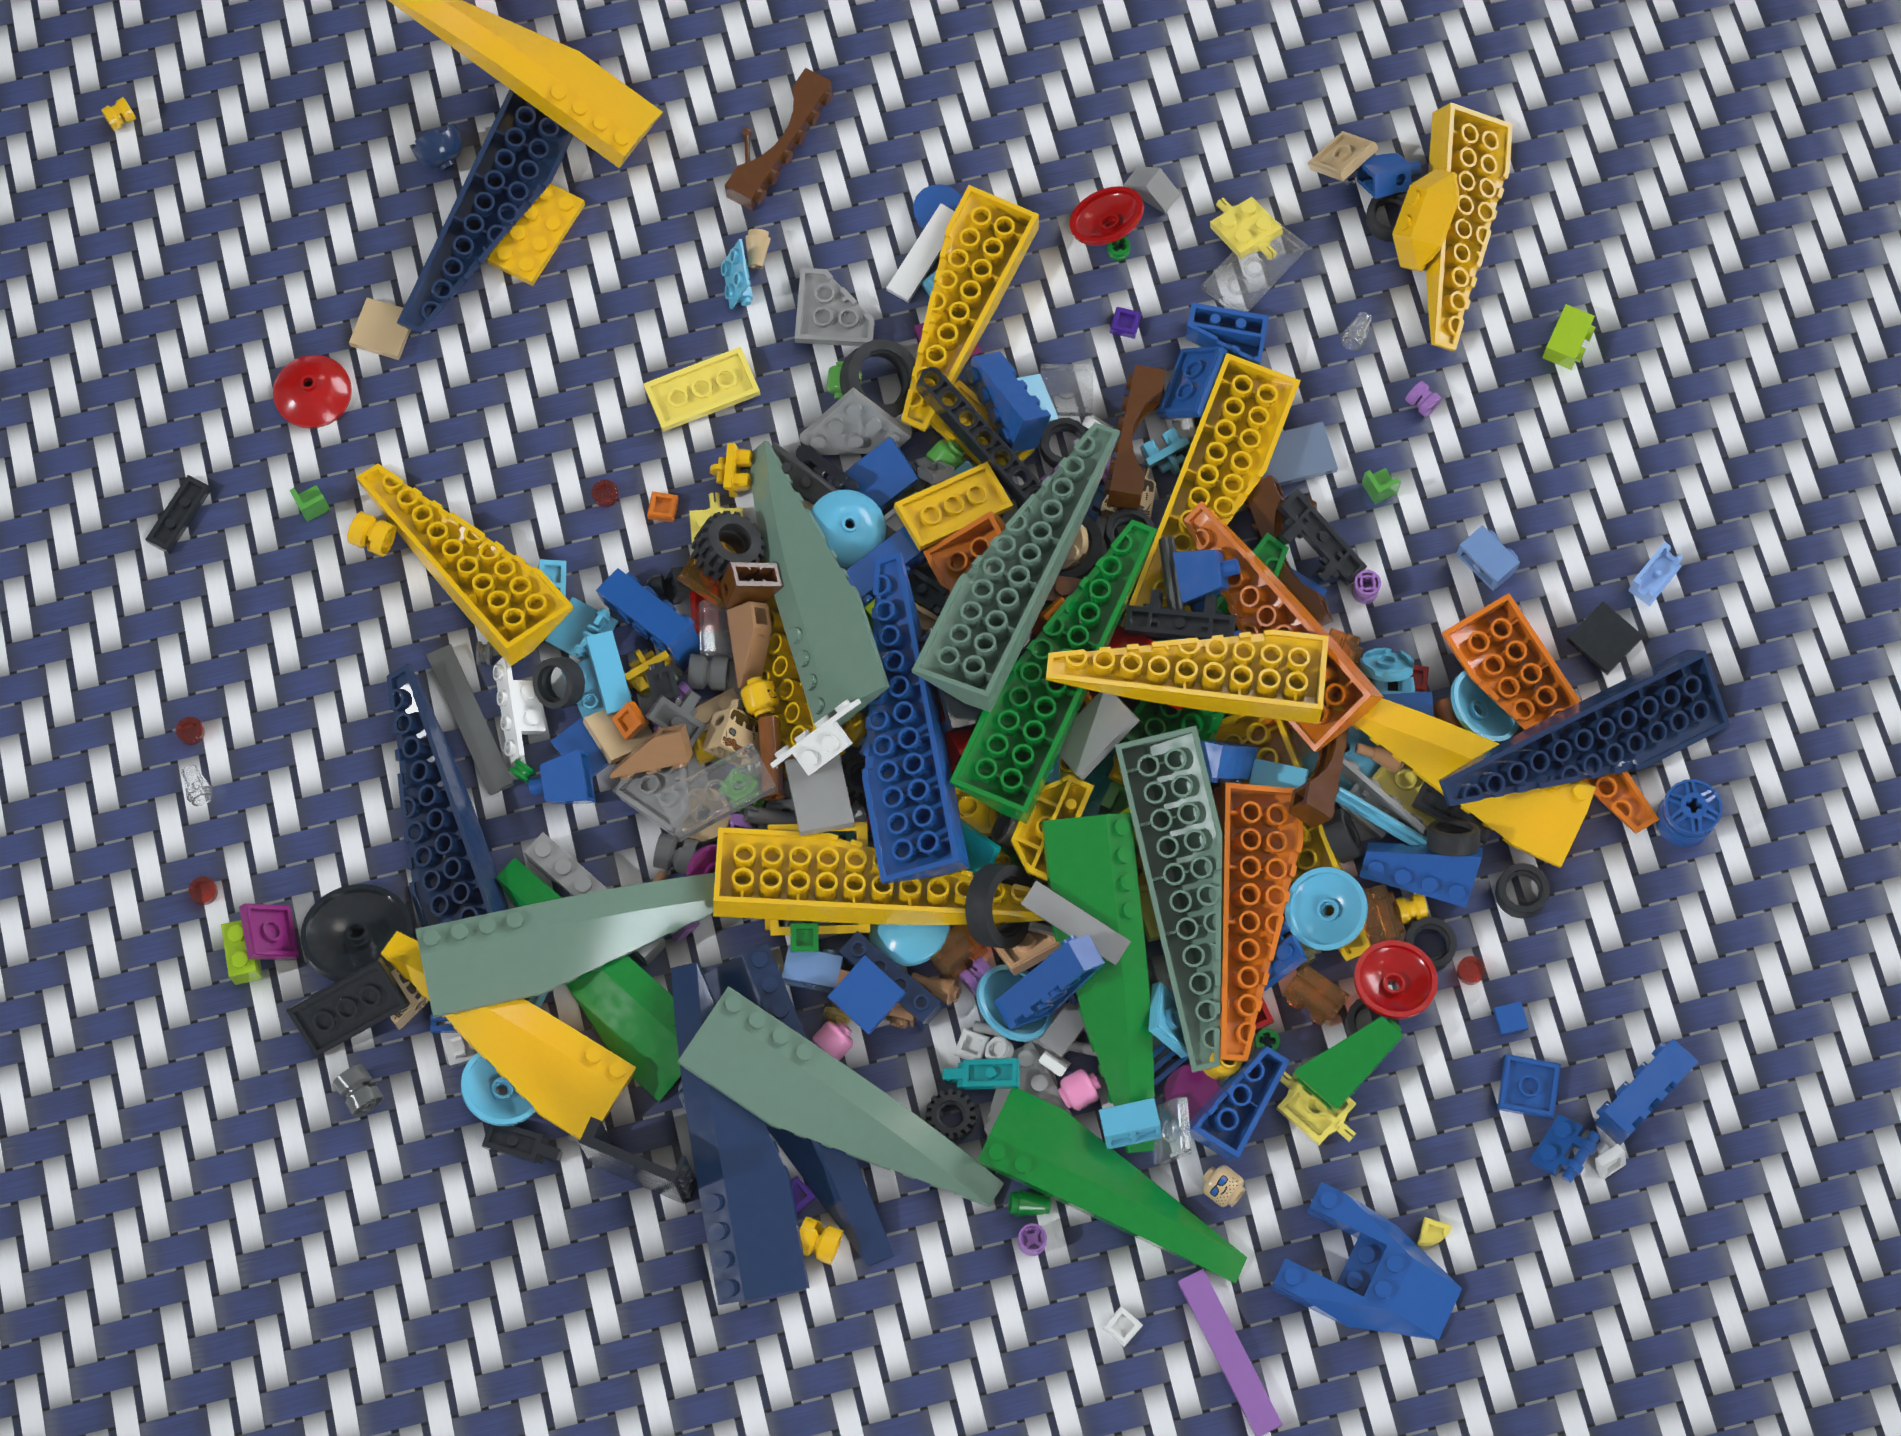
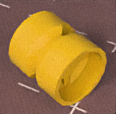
[347,511,397,557]
[799,1216,844,1265]

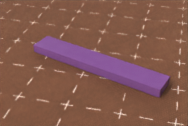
[1177,1269,1283,1436]

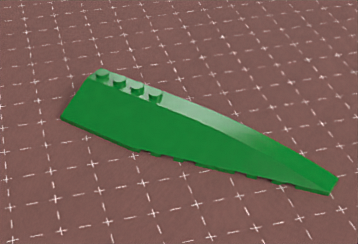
[950,519,1157,824]
[1042,813,1155,1153]

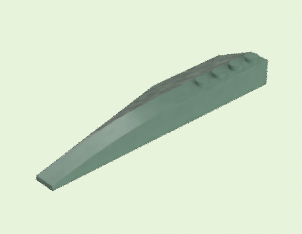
[912,422,1120,713]
[750,441,890,727]
[1115,726,1222,1072]
[415,873,715,1018]
[677,986,1004,1207]

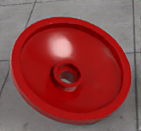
[1069,186,1144,246]
[273,355,352,429]
[1354,940,1438,1019]

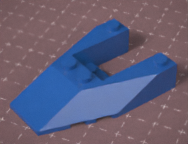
[1271,1182,1462,1340]

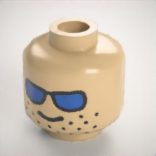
[1202,1165,1246,1207]

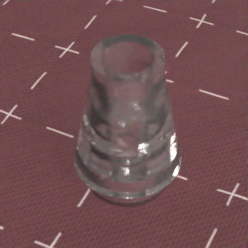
[1341,312,1372,351]
[181,765,213,806]

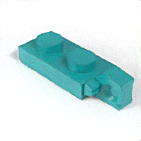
[942,1058,1020,1090]

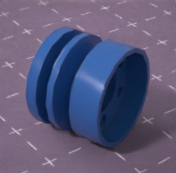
[1656,779,1722,847]

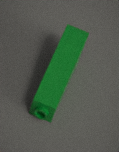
[1293,1016,1403,1114]

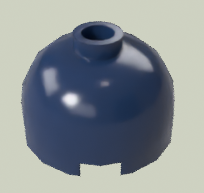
[410,123,463,171]

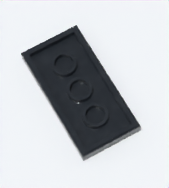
[286,957,410,1057]

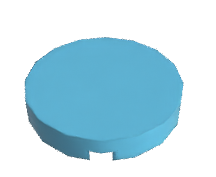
[1359,648,1414,682]

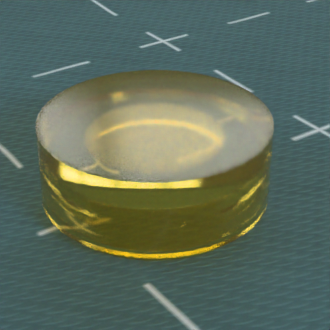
[822,1007,851,1025]

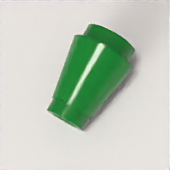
[1008,1189,1051,1218]

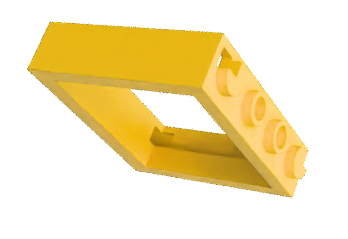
[765,822,871,936]

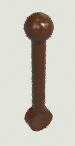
[742,127,752,163]

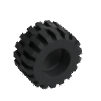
[691,511,765,582]

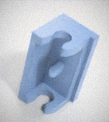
[1628,542,1683,606]

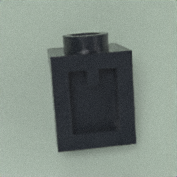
[664,565,702,605]
[643,661,680,703]

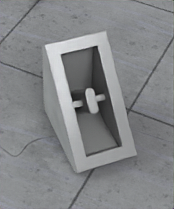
[1123,166,1180,214]

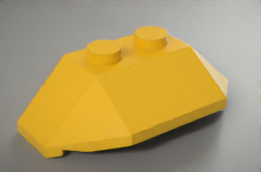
[1392,169,1460,272]
[1011,775,1094,881]

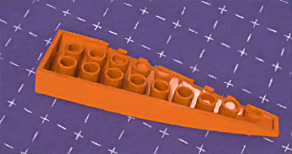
[1183,501,1384,752]
[1214,782,1303,1062]

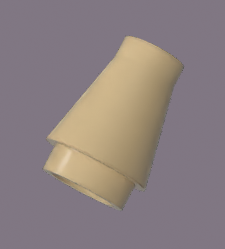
[745,229,771,269]

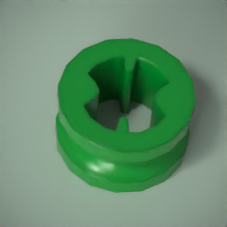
[1107,236,1131,261]
[508,759,536,784]
[1254,1028,1280,1051]

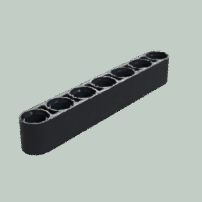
[916,367,1041,507]

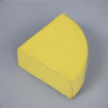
[1417,1217,1452,1247]

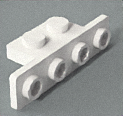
[493,657,546,765]
[770,699,861,776]

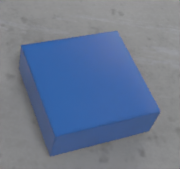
[1493,1002,1529,1036]

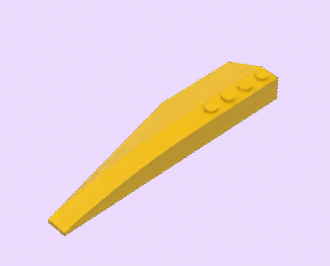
[388,0,663,168]
[1121,353,1301,627]
[713,827,1045,925]

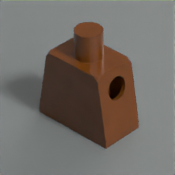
[720,562,783,609]

